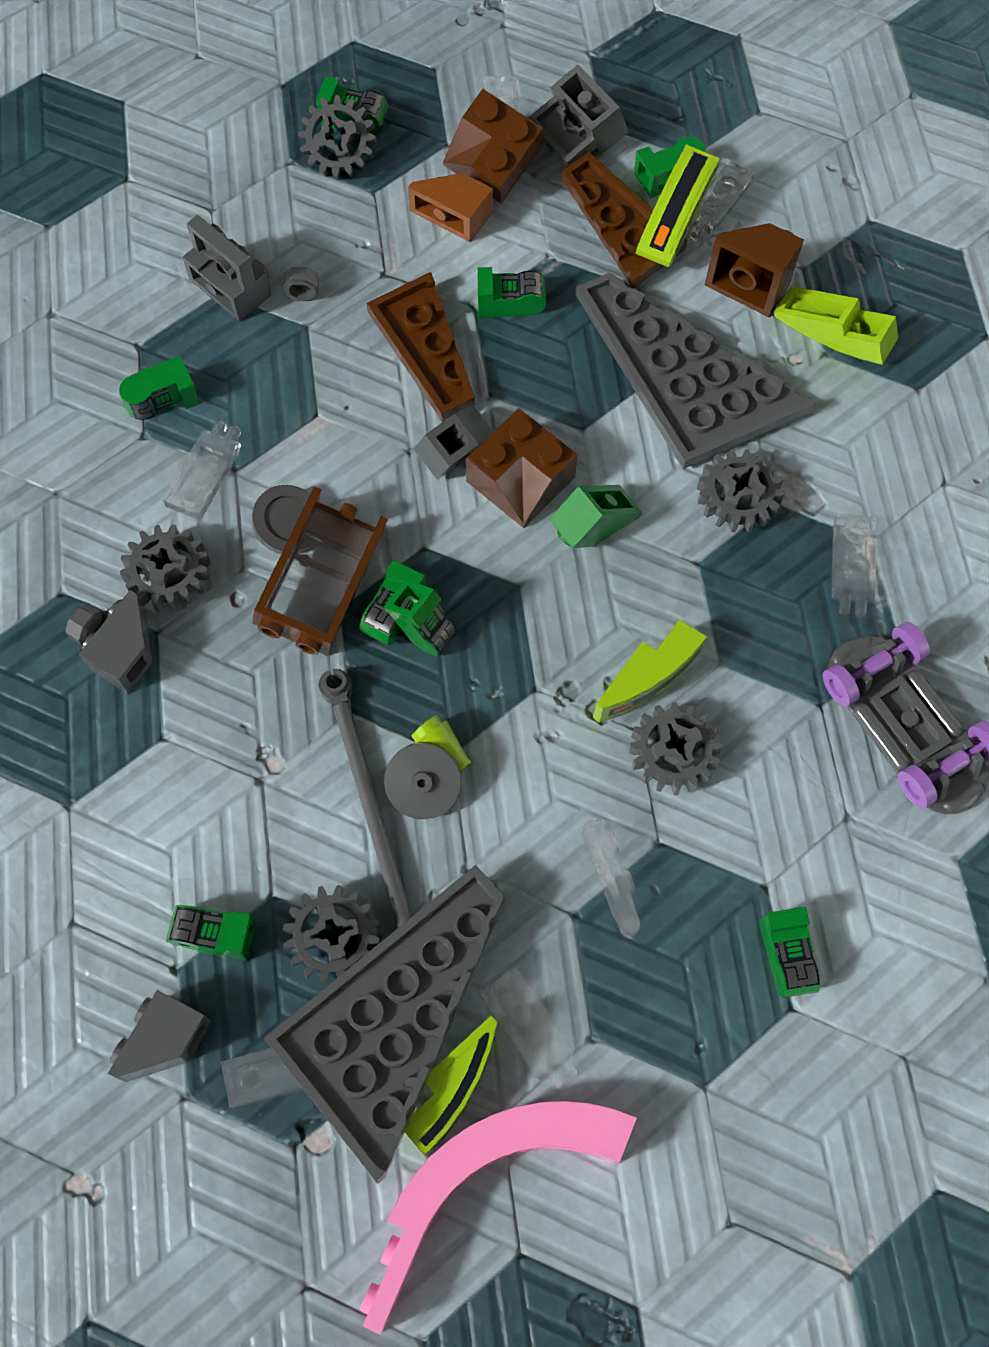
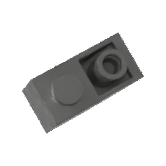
[414,405,494,480]
[79,590,153,694]
[108,990,212,1082]

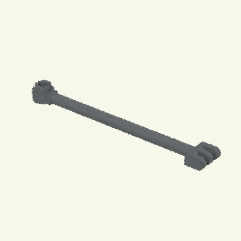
[318,669,412,928]

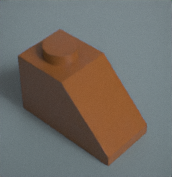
[408,173,493,242]

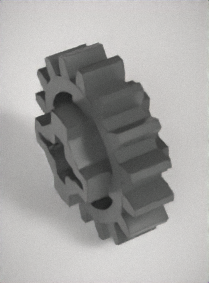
[298,95,377,179]
[697,449,784,532]
[120,524,211,611]
[629,702,722,795]
[283,885,380,984]

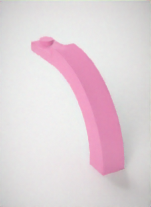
[360,1101,637,1335]

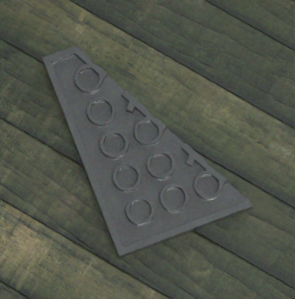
[576,273,816,469]
[264,865,505,1184]

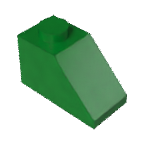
[549,485,643,549]

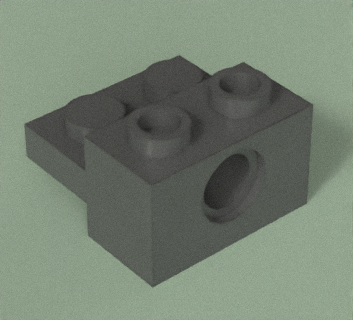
[528,64,628,167]
[183,214,271,322]

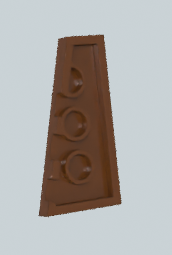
[562,152,688,289]
[367,272,475,422]

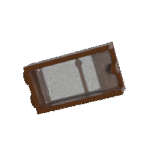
[252,486,388,656]

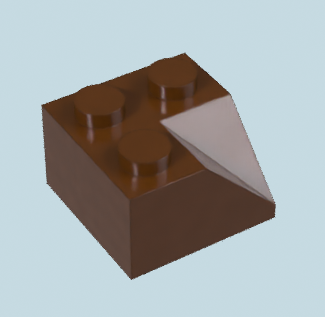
[443,88,543,204]
[704,223,804,317]
[466,408,578,528]

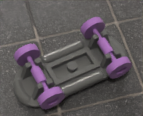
[823,622,989,815]

